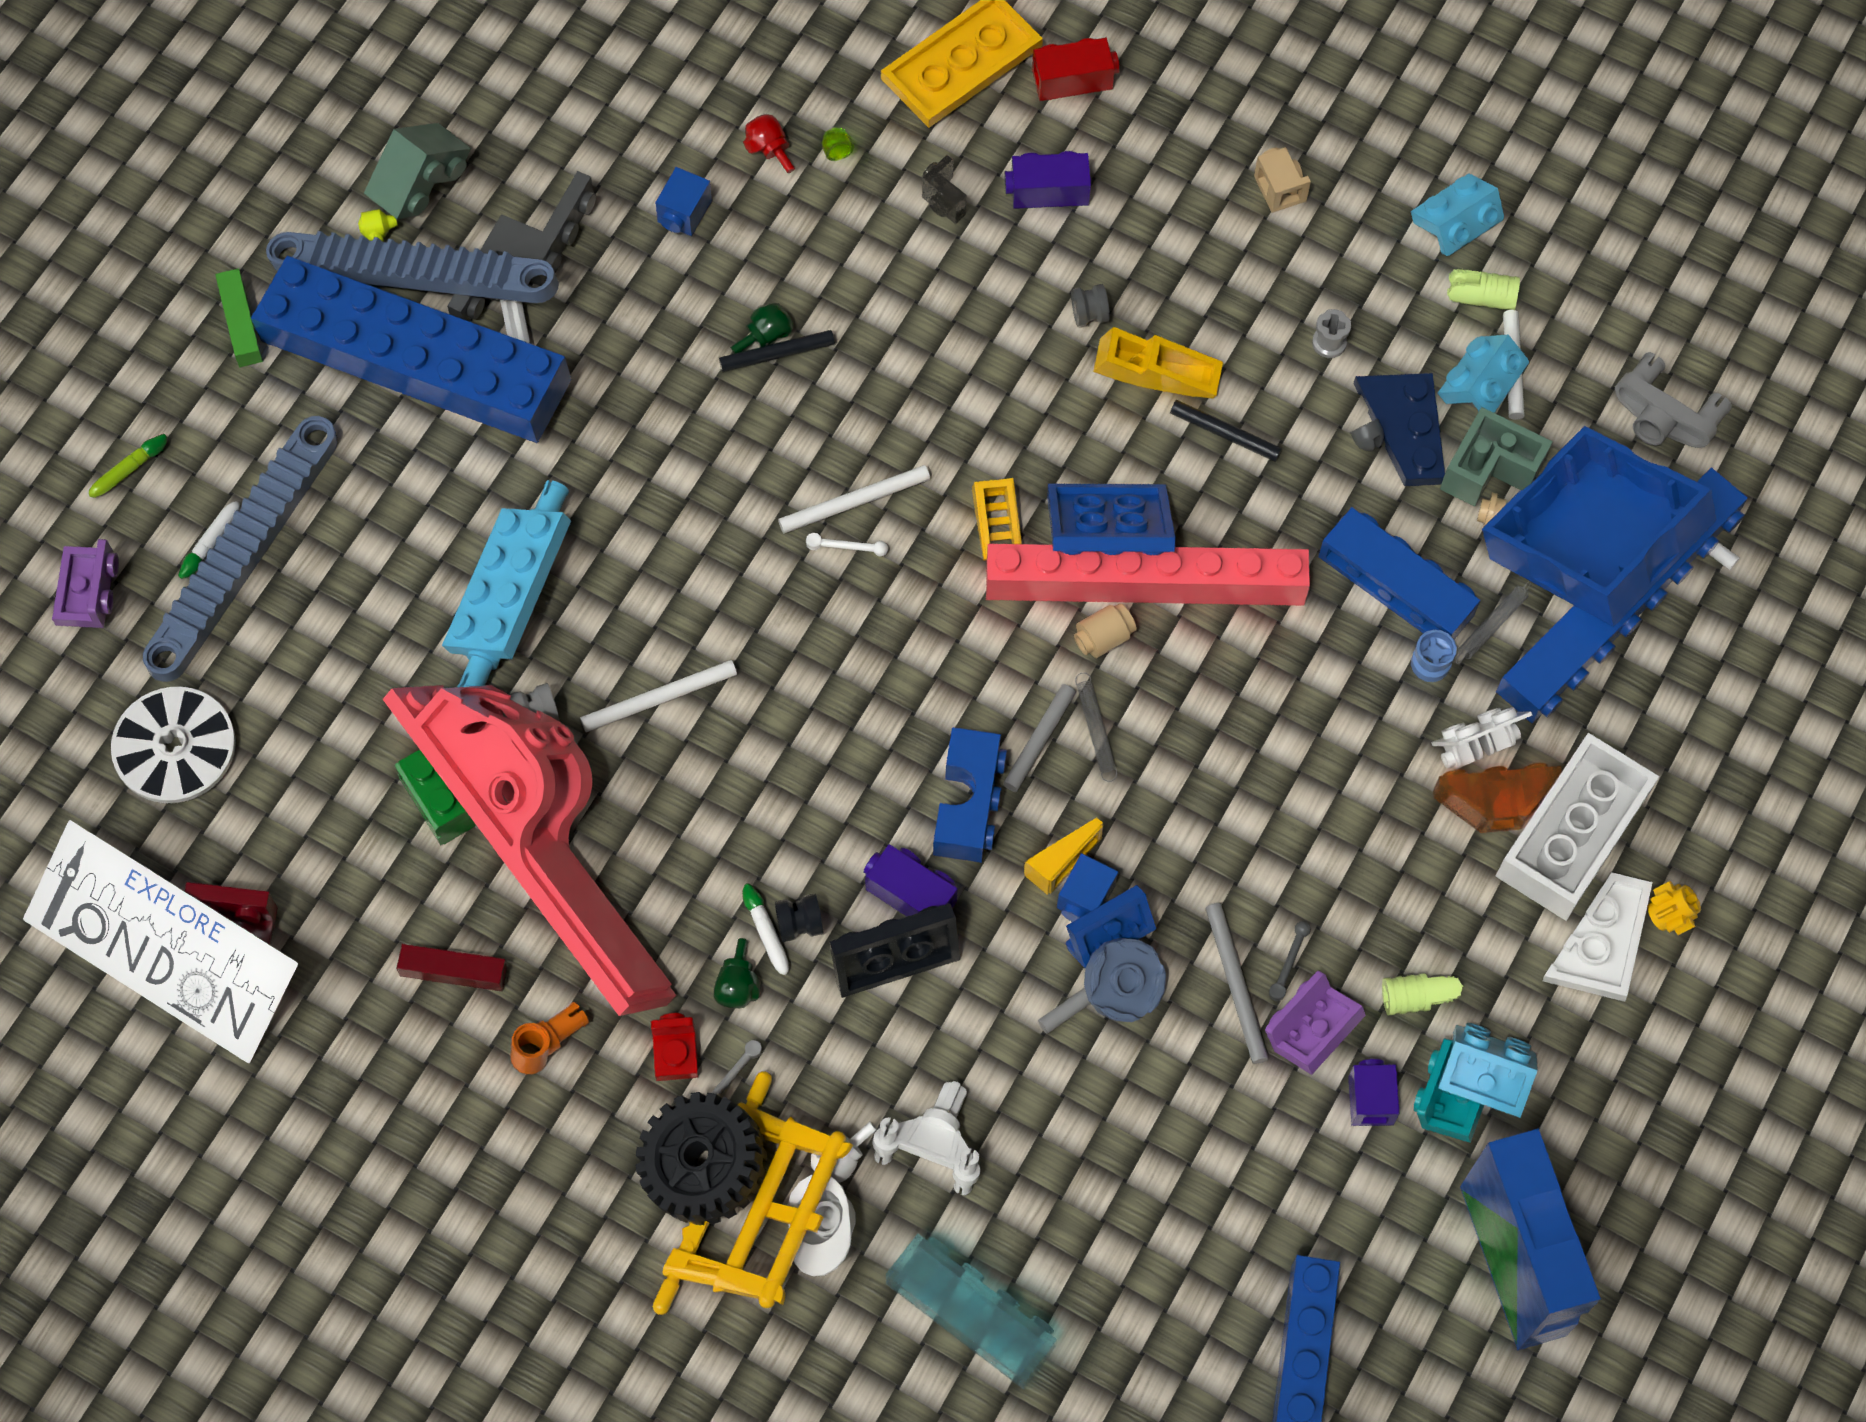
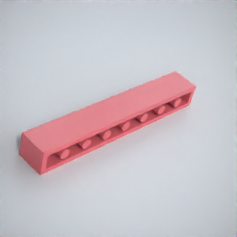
[986,544,1310,606]

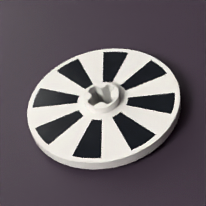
[111,687,235,803]

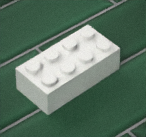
[1495,733,1660,921]

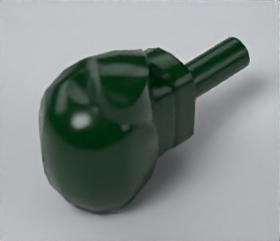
[730,303,793,354]
[713,938,761,1009]

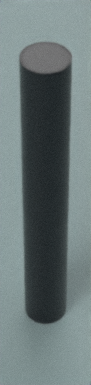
[719,330,835,373]
[1170,399,1282,462]

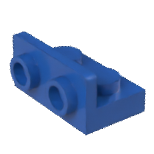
[1065,885,1156,968]

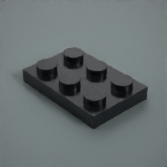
[829,903,960,998]

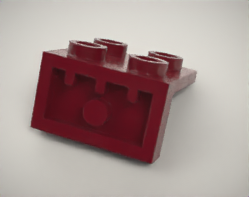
[184,882,278,945]

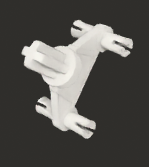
[872,1081,980,1195]

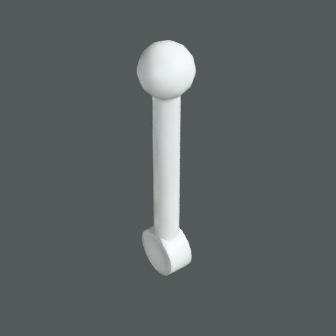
[806,533,888,557]

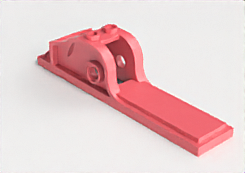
[383,685,676,1016]

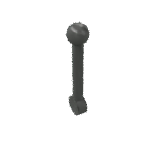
[1269,921,1311,1001]

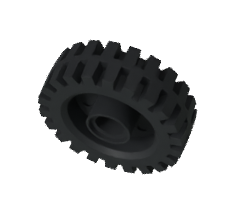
[636,1092,768,1225]

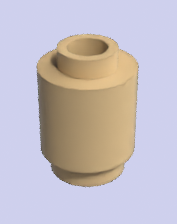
[1074,603,1136,658]

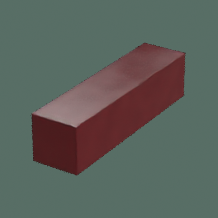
[396,944,508,992]

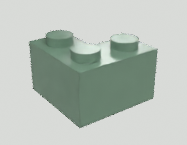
[364,123,471,219]
[1440,407,1553,507]

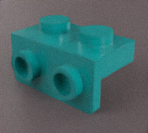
[1414,1038,1484,1143]

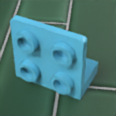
[1438,1023,1538,1118]

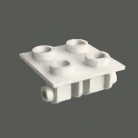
[1431,707,1532,770]

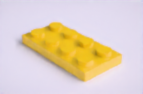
[881,0,1043,128]

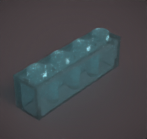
[886,1234,1057,1390]

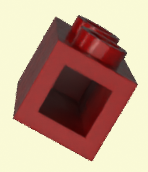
[1032,37,1119,101]

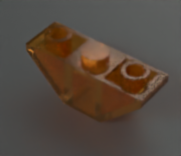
[1433,763,1562,833]

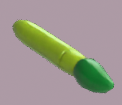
[89,434,167,498]

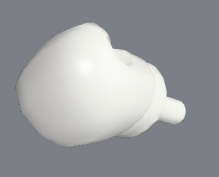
[811,1122,877,1183]

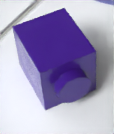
[1348,1059,1400,1126]

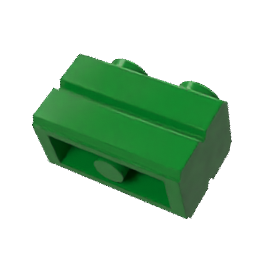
[394,749,476,846]

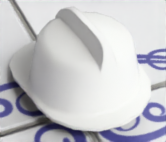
[787,1175,856,1277]

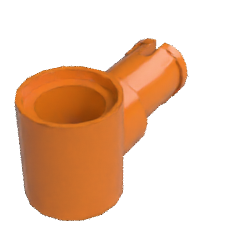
[510,1002,589,1074]

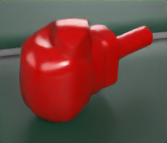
[743,114,795,173]

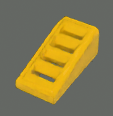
[972,478,1022,561]
[1024,817,1103,895]

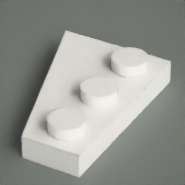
[1543,872,1653,1002]

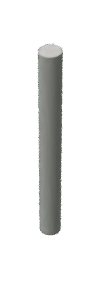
[1205,903,1269,1064]

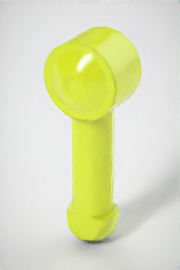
[358,209,398,242]

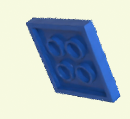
[1047,484,1175,555]

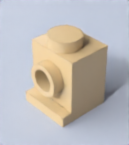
[1254,147,1311,213]

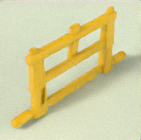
[652,1071,853,1315]

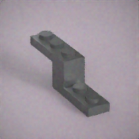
[447,171,596,322]

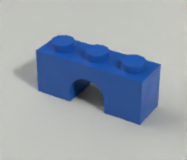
[933,727,1007,863]

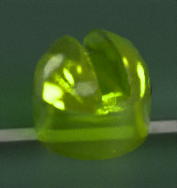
[822,127,854,161]

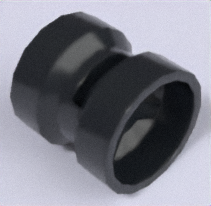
[775,893,824,942]

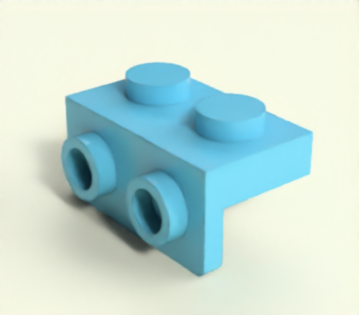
[1411,173,1504,256]
[1437,334,1529,413]

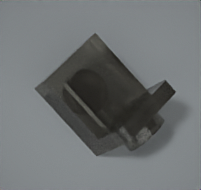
[922,155,967,224]

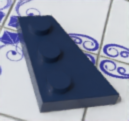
[1353,373,1445,486]

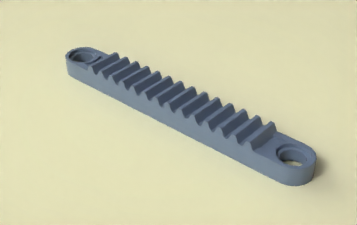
[266,231,559,303]
[143,416,338,682]

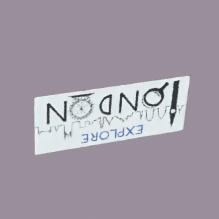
[23,820,298,1063]

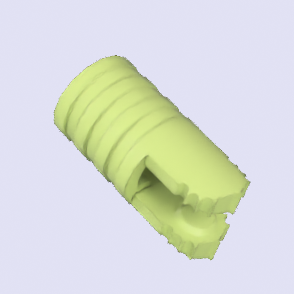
[1447,269,1520,310]
[1382,973,1464,1015]

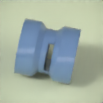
[1411,630,1457,682]

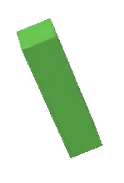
[215,268,263,368]

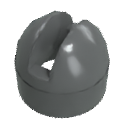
[1350,419,1385,451]

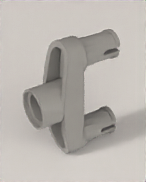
[1615,352,1732,448]

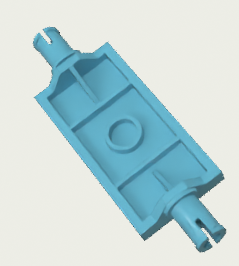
[442,480,571,687]

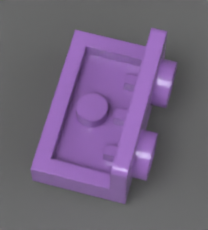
[52,539,119,628]
[1265,971,1366,1075]

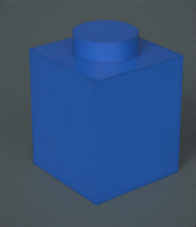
[655,167,712,236]
[1057,853,1118,922]

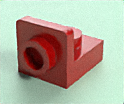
[651,1013,698,1081]

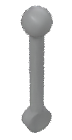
[705,1040,762,1096]

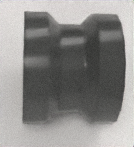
[1071,284,1109,327]

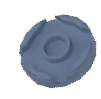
[1084,938,1166,1022]

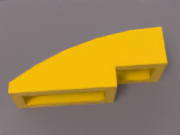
[1093,327,1223,398]

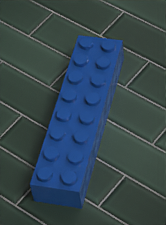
[251,256,572,444]

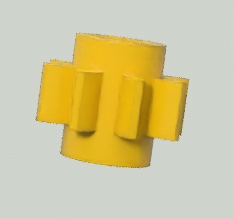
[1648,881,1701,935]

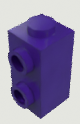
[1004,151,1091,209]
[863,844,958,917]

